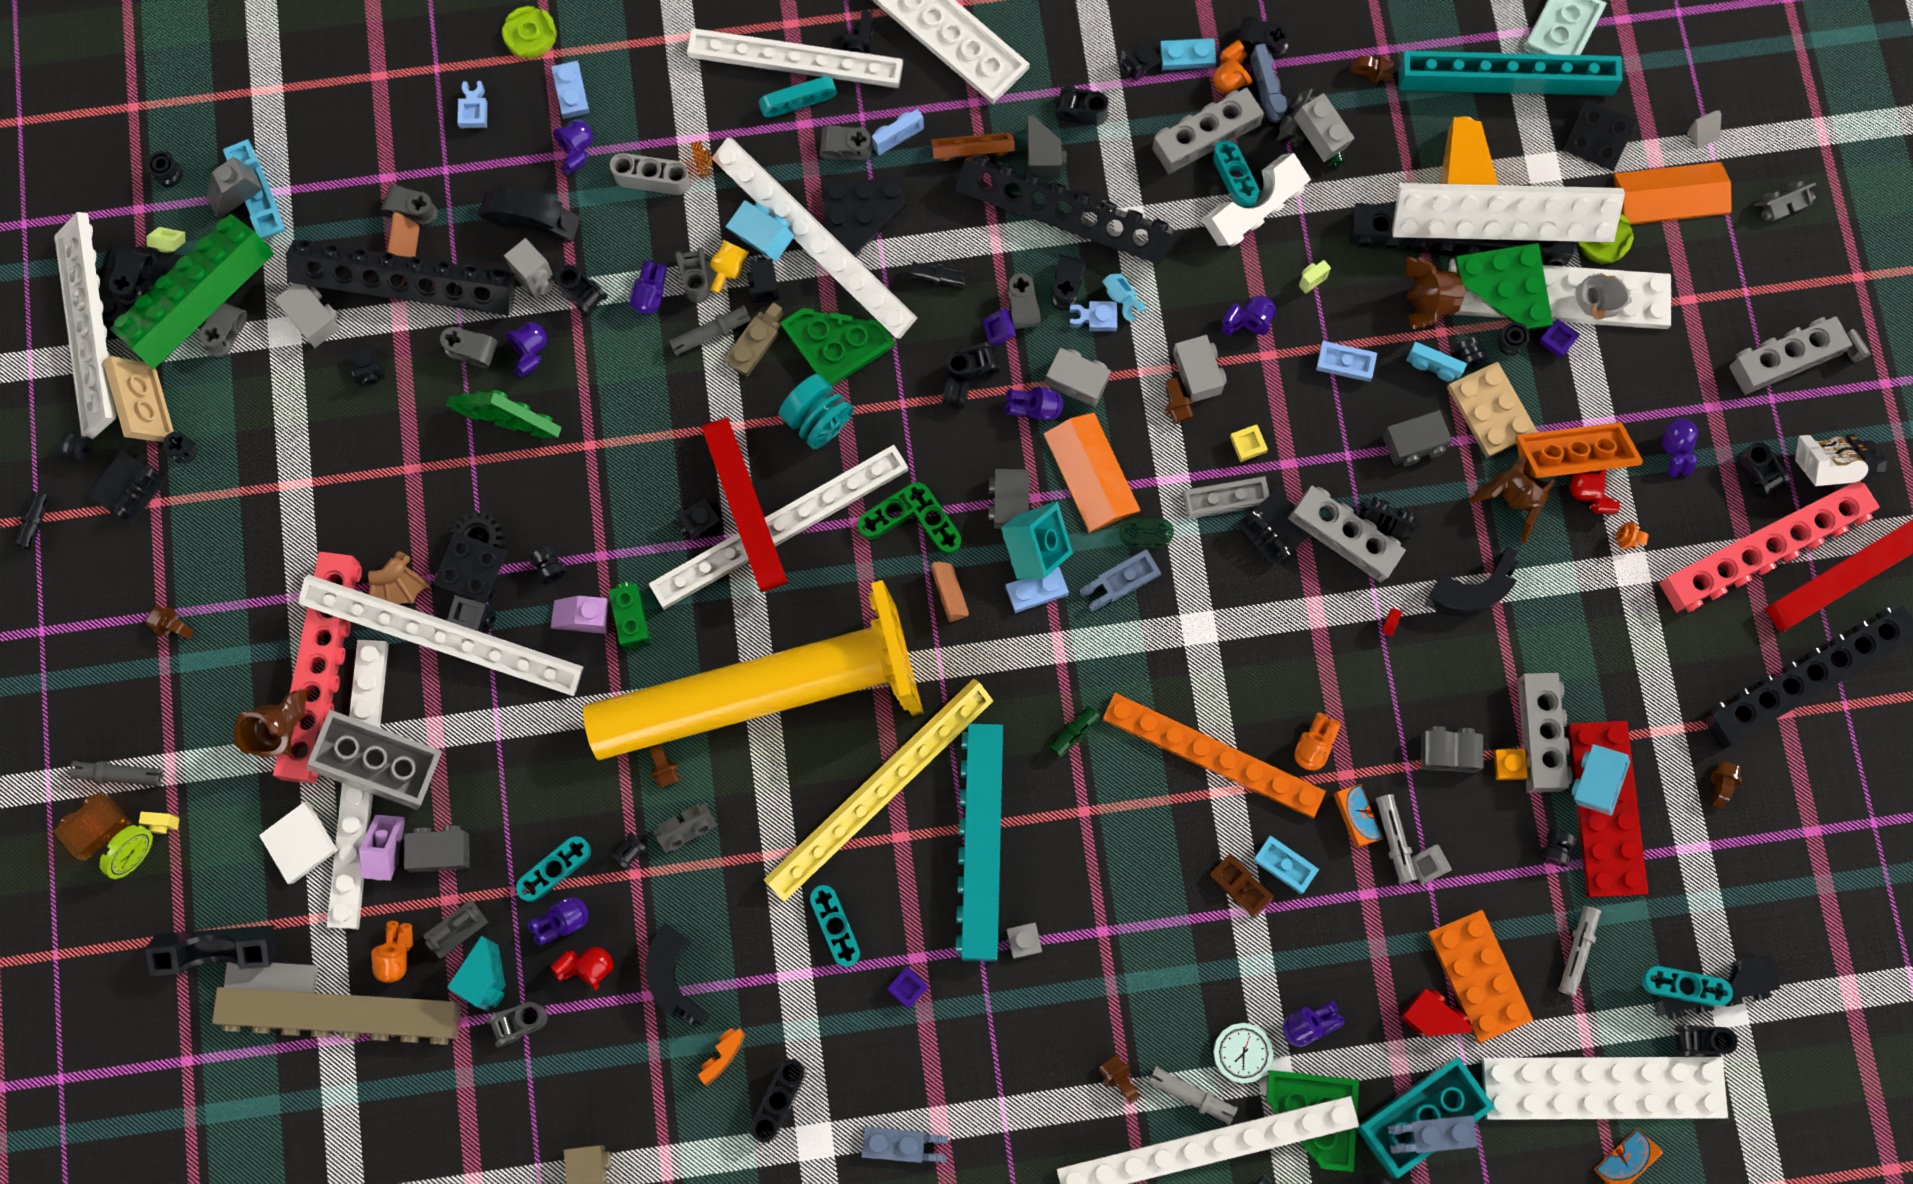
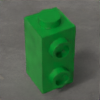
[609,582,652,651]

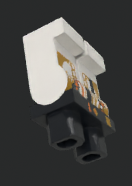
[1795,434,1887,486]

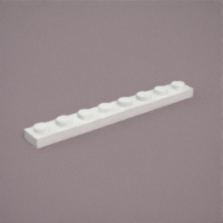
[687,28,903,88]

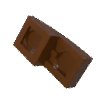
[1209,854,1274,919]

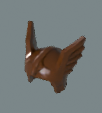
[1404,257,1466,329]
[1468,457,1555,544]
[233,689,307,757]

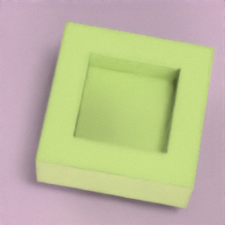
[147,227,185,253]
[1299,260,1331,294]

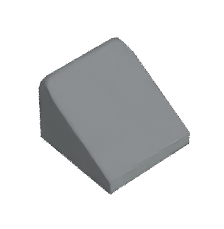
[1687,110,1721,148]
[1846,329,1871,363]
[1411,844,1452,885]

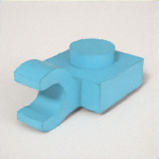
[1102,274,1146,321]

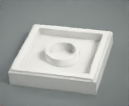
[259,802,338,884]

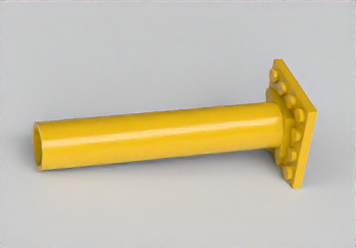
[583,580,924,760]

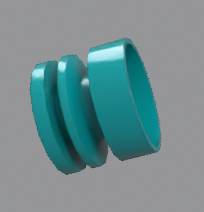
[778,374,854,449]

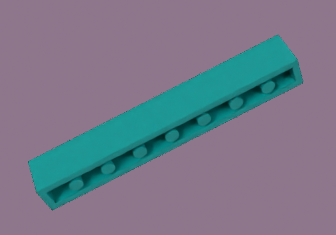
[1398,51,1622,96]
[956,724,1003,962]

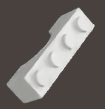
[1201,153,1311,247]

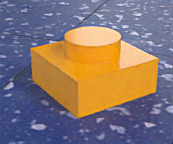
[1494,749,1528,780]

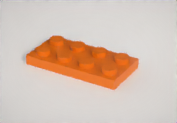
[1427,910,1533,1044]

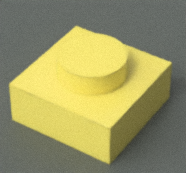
[1230,425,1268,462]
[139,812,179,834]

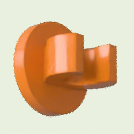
[1616,521,1649,549]

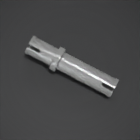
[1376,794,1417,884]
[1558,906,1602,997]
[1148,1066,1237,1125]

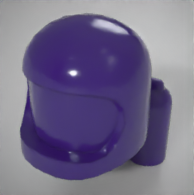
[553,120,593,176]
[629,260,668,314]
[1222,295,1276,336]
[506,322,547,379]
[1005,387,1063,421]
[1661,418,1698,477]
[527,897,589,946]
[1282,1000,1345,1047]

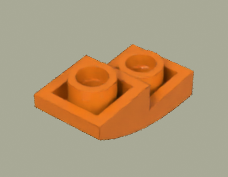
[698,1028,745,1086]

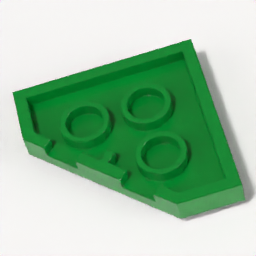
[1455,243,1553,330]
[780,308,896,387]
[446,390,562,438]
[1266,1070,1359,1172]

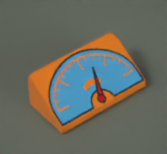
[1334,784,1383,849]
[1594,1129,1663,1184]

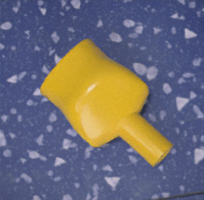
[709,240,749,293]

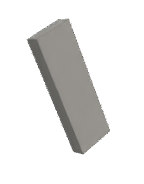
[1182,476,1270,520]
[224,962,318,993]

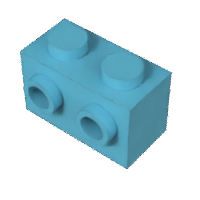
[726,200,795,262]
[1572,744,1630,816]

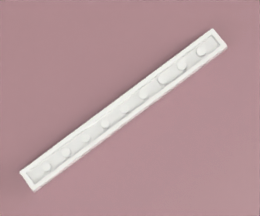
[712,137,917,339]
[649,445,908,610]
[298,574,583,696]
[327,640,389,930]
[1057,1096,1359,1184]

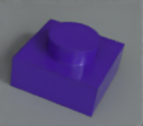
[982,309,1016,347]
[1538,319,1579,359]
[887,967,929,1010]

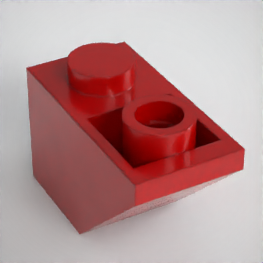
[1399,989,1473,1038]

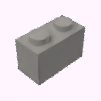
[1294,93,1354,162]
[504,238,556,299]
[274,283,341,348]
[1173,335,1227,402]
[1045,348,1111,408]

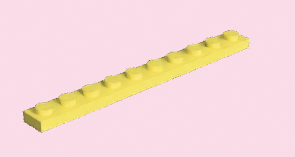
[763,679,993,902]

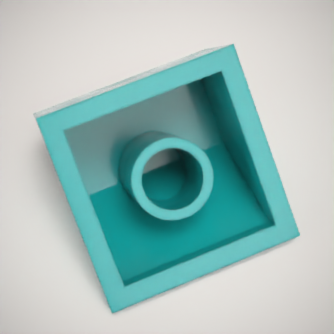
[1001,502,1073,579]
[447,936,506,1011]

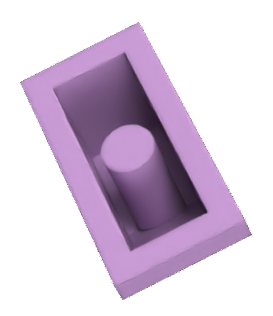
[551,596,612,634]
[359,815,405,881]

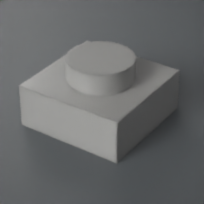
[1007,923,1042,959]

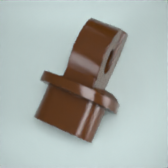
[1349,55,1394,83]
[1165,378,1194,424]
[146,606,194,640]
[650,744,680,788]
[1711,761,1743,809]
[1099,1055,1140,1104]

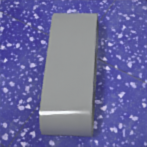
[610,153,691,195]

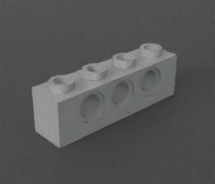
[1152,88,1264,174]
[1729,316,1852,395]
[1287,486,1406,583]
[1517,673,1572,793]

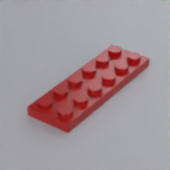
[1567,721,1648,898]

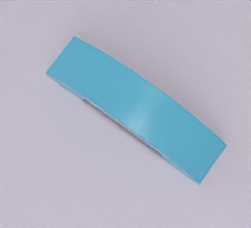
[223,139,286,240]

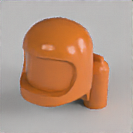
[1213,40,1252,95]
[1294,713,1341,771]
[371,921,413,983]

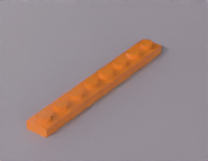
[1102,693,1326,819]

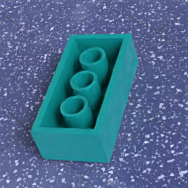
[1356,1056,1495,1178]

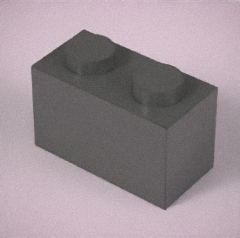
[1382,410,1452,466]
[404,826,470,873]

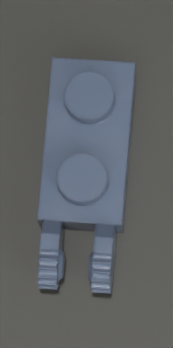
[1249,44,1288,123]
[1080,549,1161,611]
[1388,1116,1478,1153]
[862,1126,949,1163]

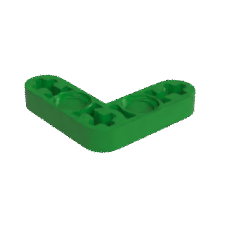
[858,482,961,555]

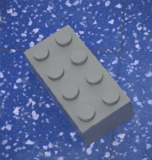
[305,709,442,810]

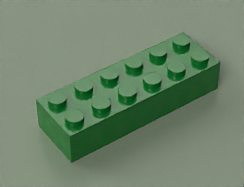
[109,214,275,370]

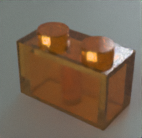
[53,792,132,861]

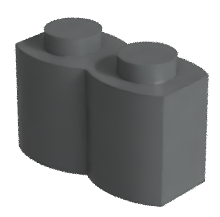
[989,469,1029,529]
[1421,726,1483,773]

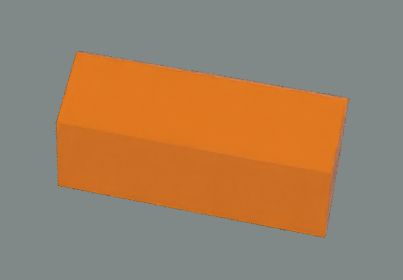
[1613,162,1732,224]
[1044,413,1141,533]
[1515,422,1643,478]

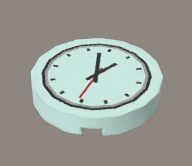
[1213,1023,1274,1084]

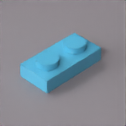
[1160,38,1216,70]
[1406,342,1467,381]
[1253,835,1319,895]

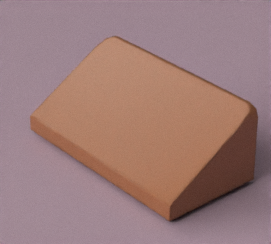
[387,213,420,275]
[932,562,969,622]

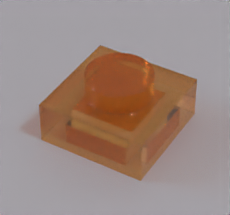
[690,140,713,179]

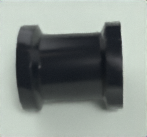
[163,432,197,464]
[609,832,648,871]

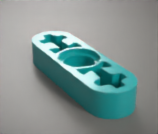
[759,77,837,117]
[1213,141,1259,208]
[516,836,591,902]
[810,885,860,968]
[1641,966,1733,1007]

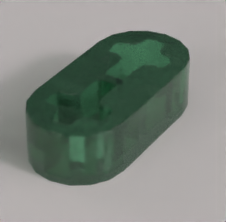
[1119,519,1174,548]

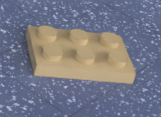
[103,356,174,442]
[1447,362,1538,459]

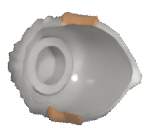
[1575,273,1632,319]

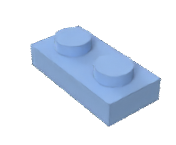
[551,61,590,119]
[872,109,924,156]
[1316,341,1377,382]
[1006,567,1069,613]

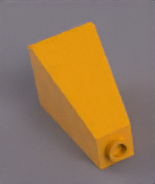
[1440,116,1498,185]

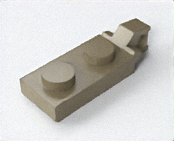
[724,302,784,377]

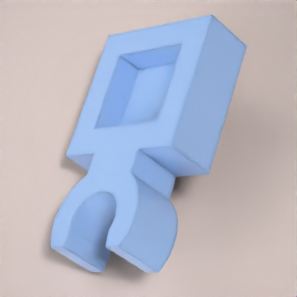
[458,81,487,128]
[1070,301,1117,331]

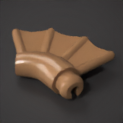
[368,551,430,605]

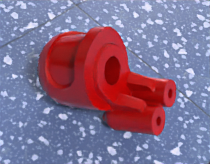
[1569,470,1620,515]
[550,947,613,991]

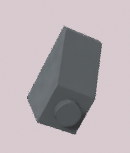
[1027,115,1067,177]
[207,157,262,219]

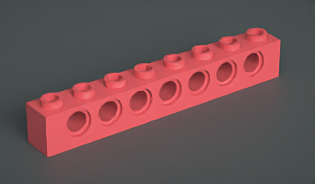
[1659,481,1880,613]
[273,552,362,785]

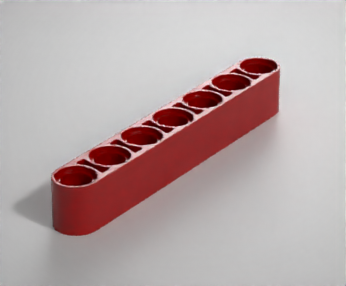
[701,416,788,593]
[1764,519,1913,633]

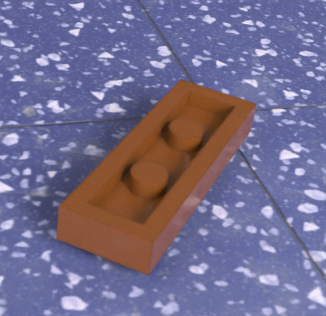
[931,132,1015,161]

